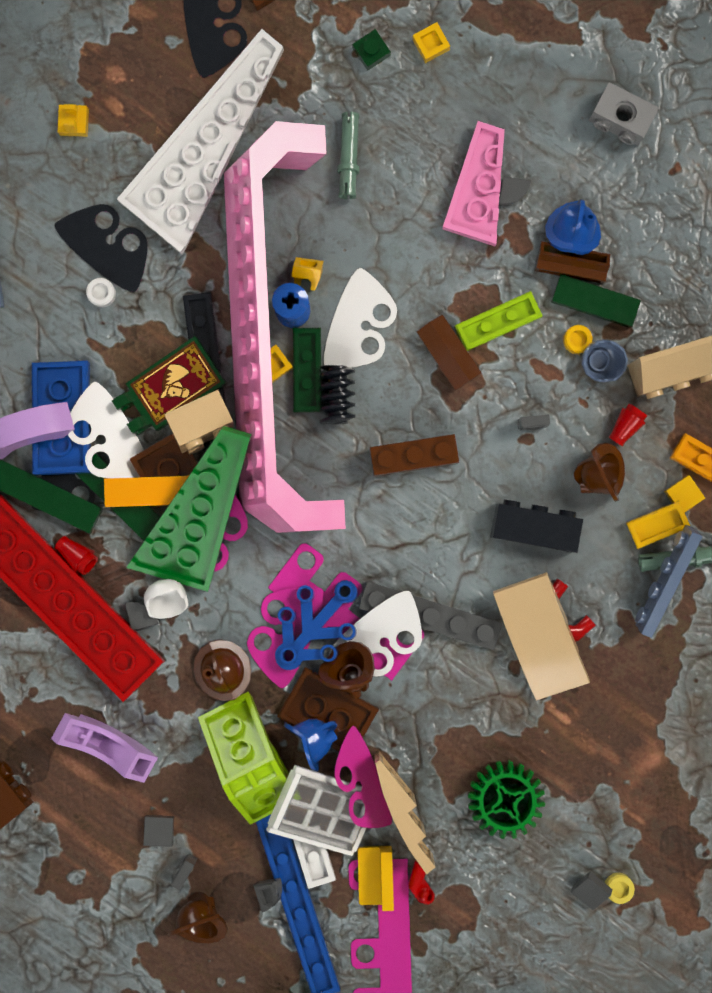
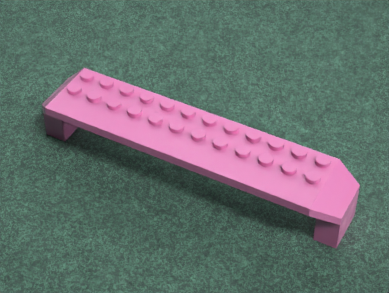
[224,121,346,533]

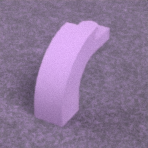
[0,402,75,460]
[51,713,158,783]

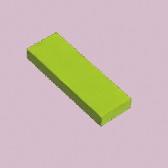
[454,291,543,351]

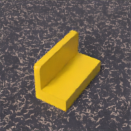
[358,846,394,911]

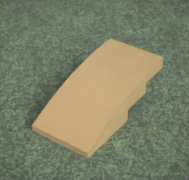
[493,572,590,700]
[375,751,436,874]

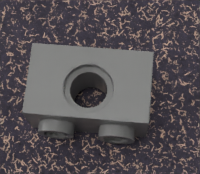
[589,82,659,146]

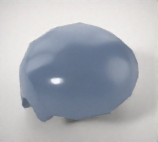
[581,339,628,382]

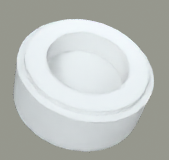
[86,278,116,307]

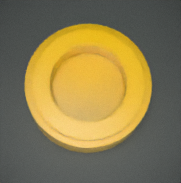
[563,325,593,354]

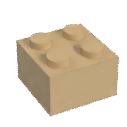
[164,390,233,455]

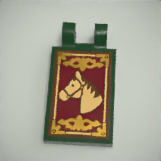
[111,336,227,435]

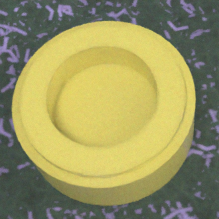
[605,873,635,904]

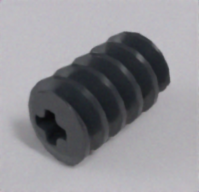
[320,365,355,425]

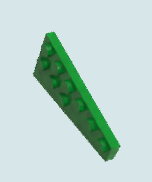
[126,426,252,592]

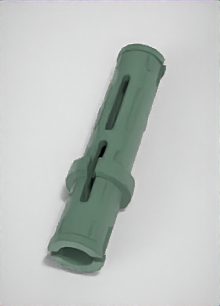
[337,112,359,200]
[638,545,712,572]

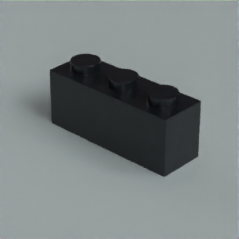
[490,499,583,553]

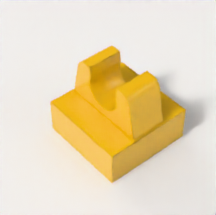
[58,104,89,137]
[292,257,324,291]

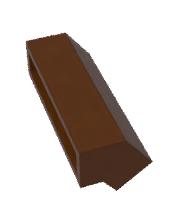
[534,241,610,284]
[417,315,481,390]

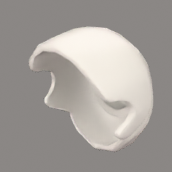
[144,579,188,619]

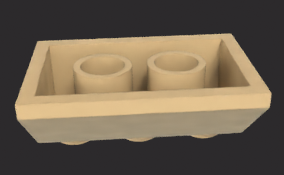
[627,336,712,399]

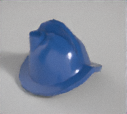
[545,199,601,255]
[284,719,338,772]

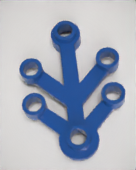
[275,580,358,670]

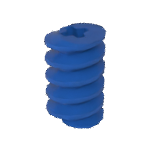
[272,283,311,328]

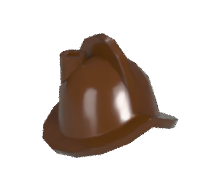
[574,442,625,502]
[193,639,252,701]
[318,641,375,699]
[167,892,228,944]

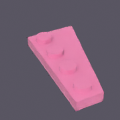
[442,121,505,246]

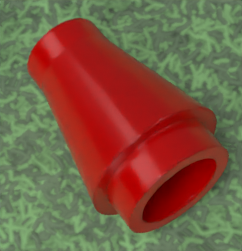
[609,403,648,447]
[55,536,98,575]

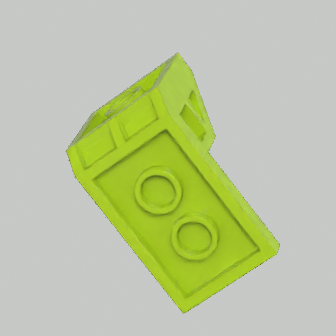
[198,692,301,825]

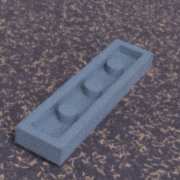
[635,525,703,638]

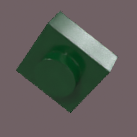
[352,29,391,71]

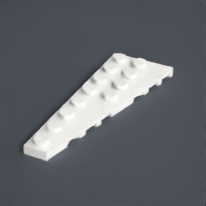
[117,29,284,254]

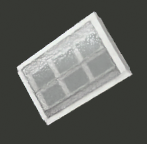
[266,765,366,856]

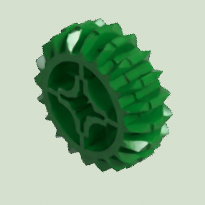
[468,760,545,839]

